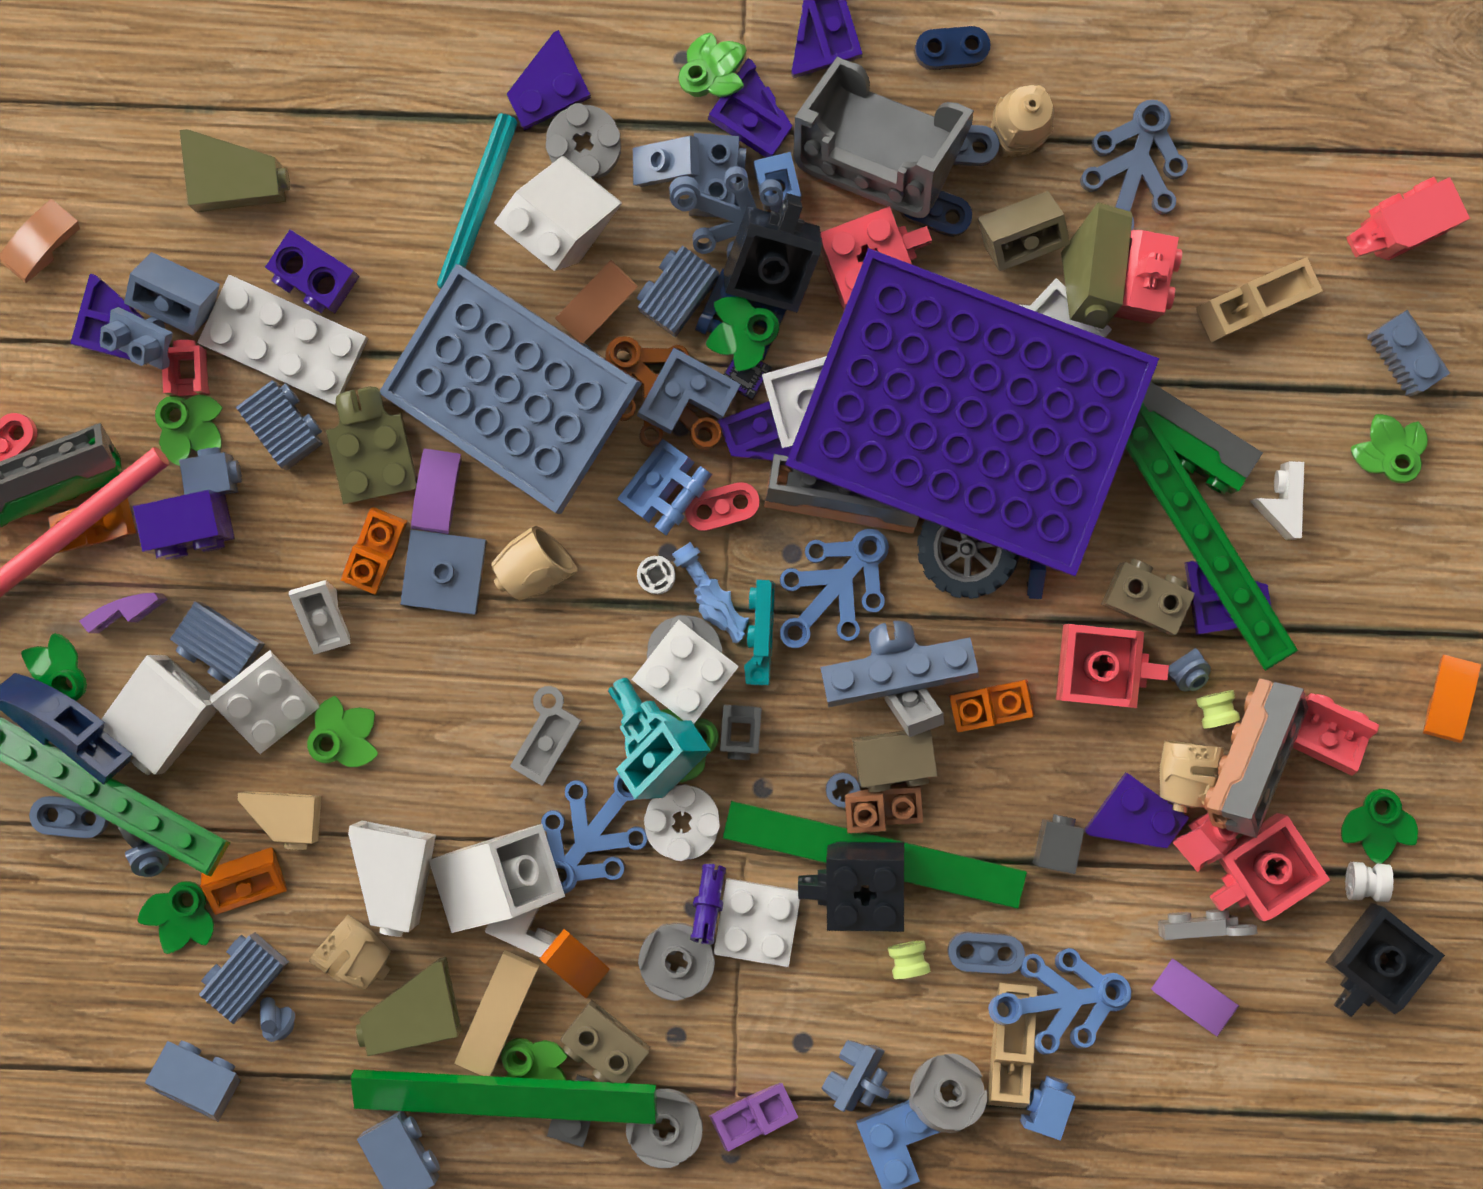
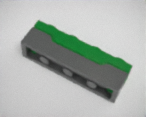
[1143,382,1263,495]
[0,423,122,528]

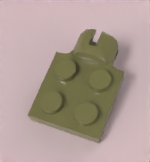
[326,386,417,504]

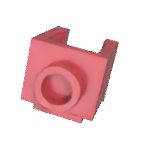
[162,340,210,397]
[1173,813,1239,872]

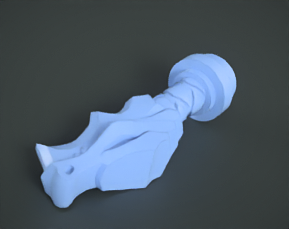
[672,542,749,643]

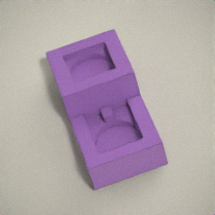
[411,448,462,534]
[79,593,168,634]
[1151,958,1239,1037]
[709,1082,799,1151]

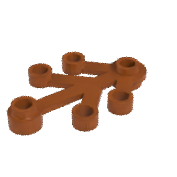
[605,336,721,450]

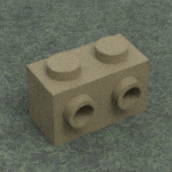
[978,191,1070,271]
[1101,559,1195,635]
[852,730,937,792]
[560,999,650,1083]

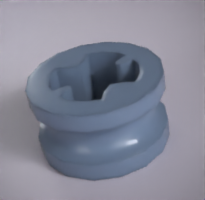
[826,773,860,808]

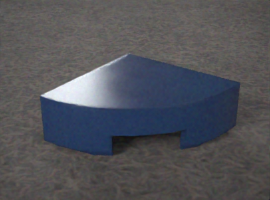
[1027,559,1046,599]

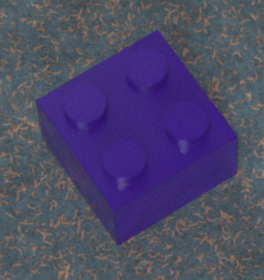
[133,490,235,560]

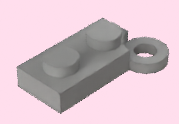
[509,686,582,786]
[884,688,944,737]
[1158,909,1258,940]

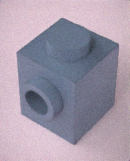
[179,447,242,495]

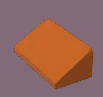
[201,847,287,915]

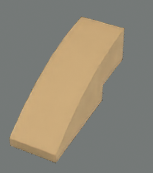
[1196,257,1323,343]
[454,950,539,1076]
[987,983,1037,1108]

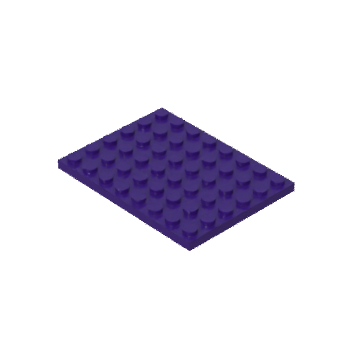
[785,248,1159,577]

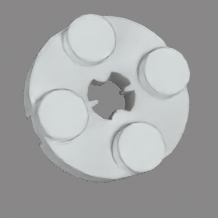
[644,784,720,861]

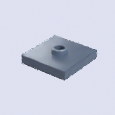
[400,530,487,615]

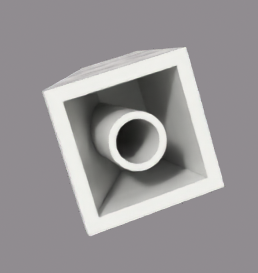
[494,156,622,271]
[101,655,218,775]
[348,821,436,937]
[429,824,565,933]

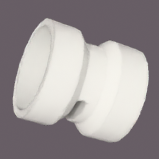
[637,556,676,595]
[1345,862,1394,902]

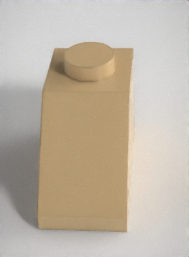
[238,791,321,850]

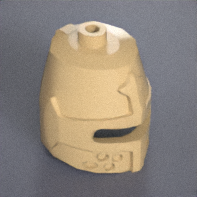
[990,85,1054,158]
[491,526,578,601]
[1159,740,1225,813]
[309,914,391,990]

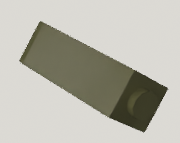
[180,129,290,212]
[1061,202,1132,329]
[356,957,462,1056]

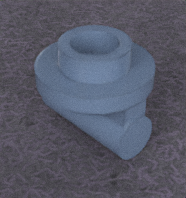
[1168,648,1211,691]
[125,841,169,877]
[260,997,295,1042]

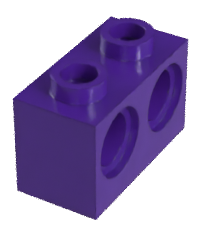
[265,230,360,314]

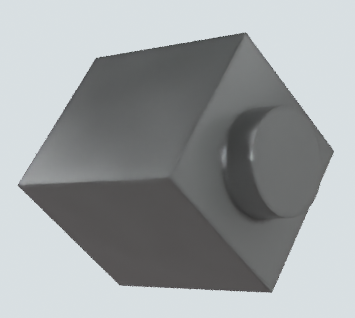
[1033,814,1084,874]

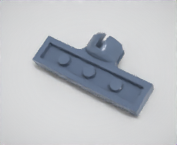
[820,621,979,707]

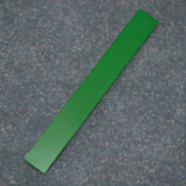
[1125,402,1298,671]
[0,716,231,877]
[723,800,1027,909]
[351,1069,658,1124]

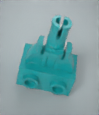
[608,678,711,799]

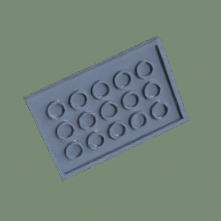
[380,263,642,514]

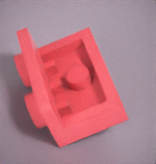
[1293,693,1379,776]

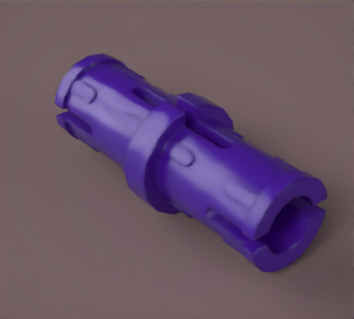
[690,864,726,945]

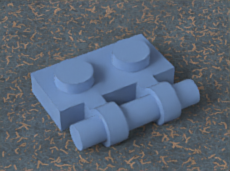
[617,439,712,535]

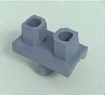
[100,307,173,370]
[822,1040,890,1112]

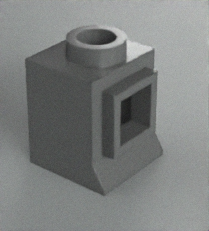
[720,705,762,760]

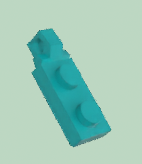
[744,580,775,685]

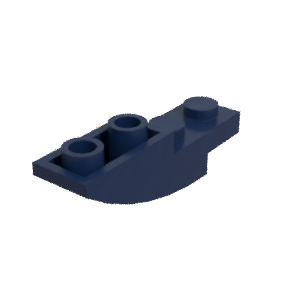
[0,673,132,785]

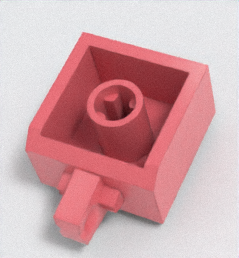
[1346,177,1470,260]
[821,206,932,311]
[1113,230,1182,324]
[1056,624,1169,708]
[1209,813,1330,922]

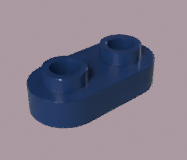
[914,26,991,70]
[900,191,972,237]

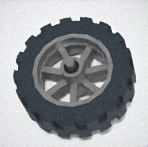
[917,520,1020,599]

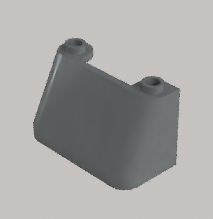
[794,57,974,218]

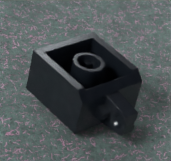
[723,193,822,313]
[798,842,904,932]
[1325,903,1445,1017]

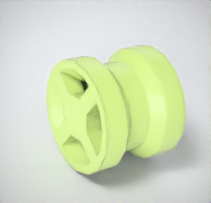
[1196,690,1241,729]
[888,941,931,979]

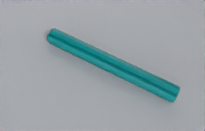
[437,113,517,289]

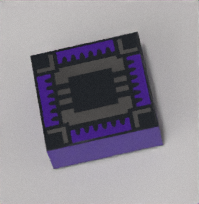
[723,357,772,400]

